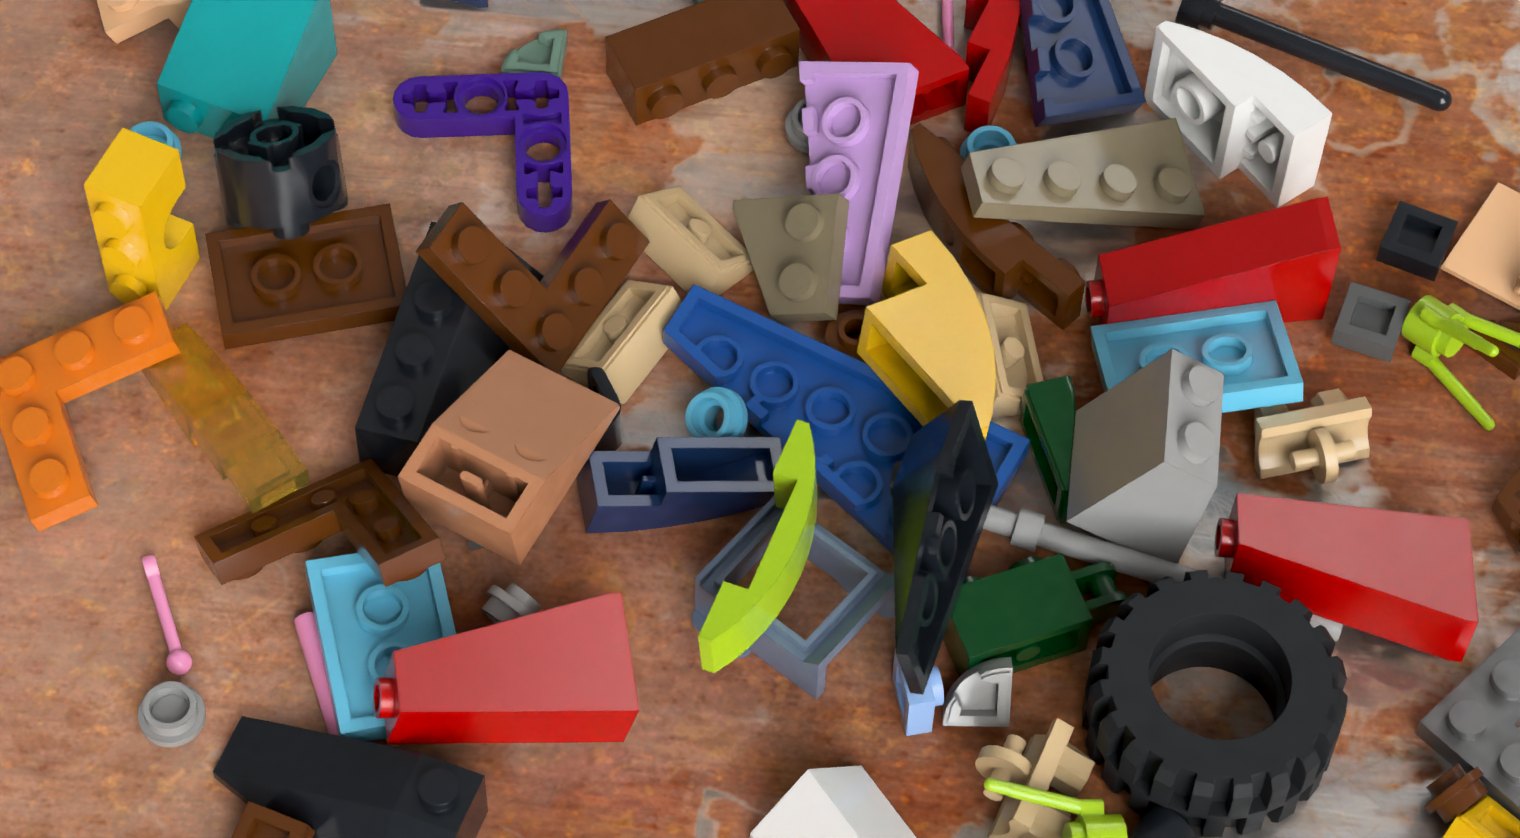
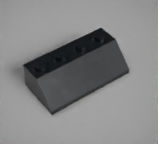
[355,221,544,477]

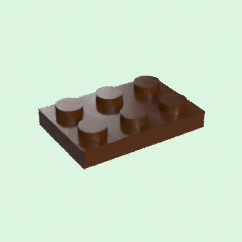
[205,203,407,349]

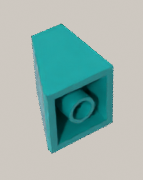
[157,0,337,139]

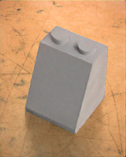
[1066,349,1224,563]

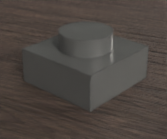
[1330,281,1411,362]

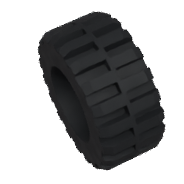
[1082,570,1348,838]

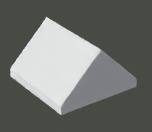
[750,765,916,838]

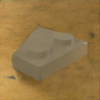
[732,193,849,323]

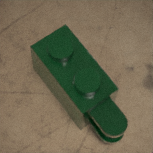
[943,553,1129,677]

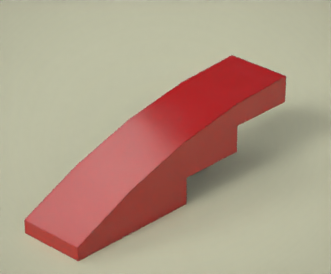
[964,0,1021,133]

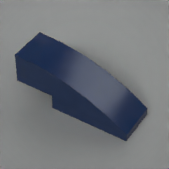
[577,437,782,533]

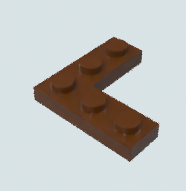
[415,199,650,373]
[194,458,446,587]

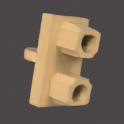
[1254,388,1372,484]
[975,718,1095,838]

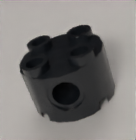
[213,106,348,239]

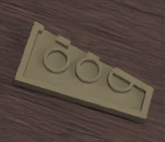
[960,118,1205,230]

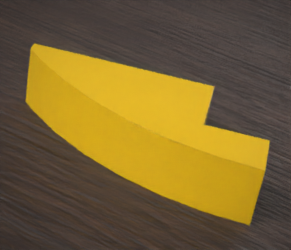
[857,230,996,440]

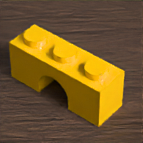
[84,127,200,310]

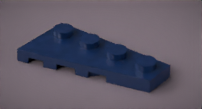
[1020,0,1146,127]

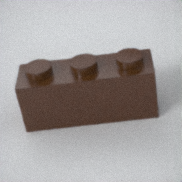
[605,0,800,126]

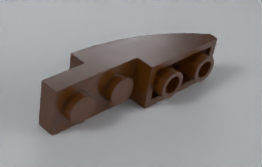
[908,123,1086,330]

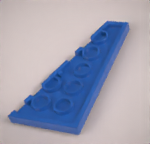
[663,284,1030,555]

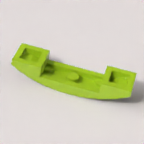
[698,419,817,673]

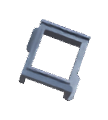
[692,495,895,700]

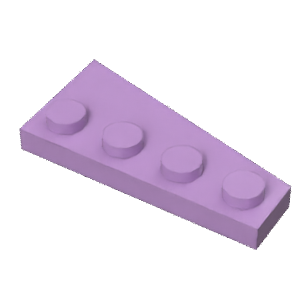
[799,61,919,305]

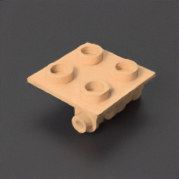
[1441,182,1520,310]

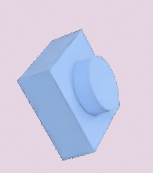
[892,649,944,736]

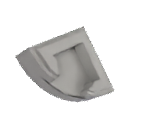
[942,657,1013,727]

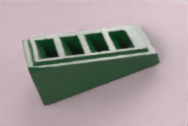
[1019,376,1076,524]

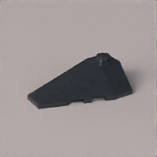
[890,400,999,695]
[213,716,488,838]

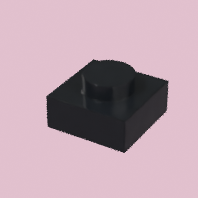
[1376,201,1458,281]

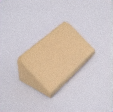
[628,186,754,295]
[561,280,682,404]
[975,291,1044,418]

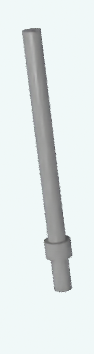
[983,505,1343,642]

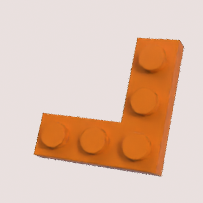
[0,291,181,532]

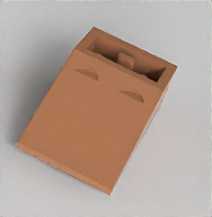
[398,350,620,566]

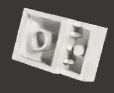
[1144,21,1332,208]

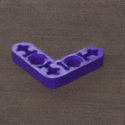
[393,72,573,233]

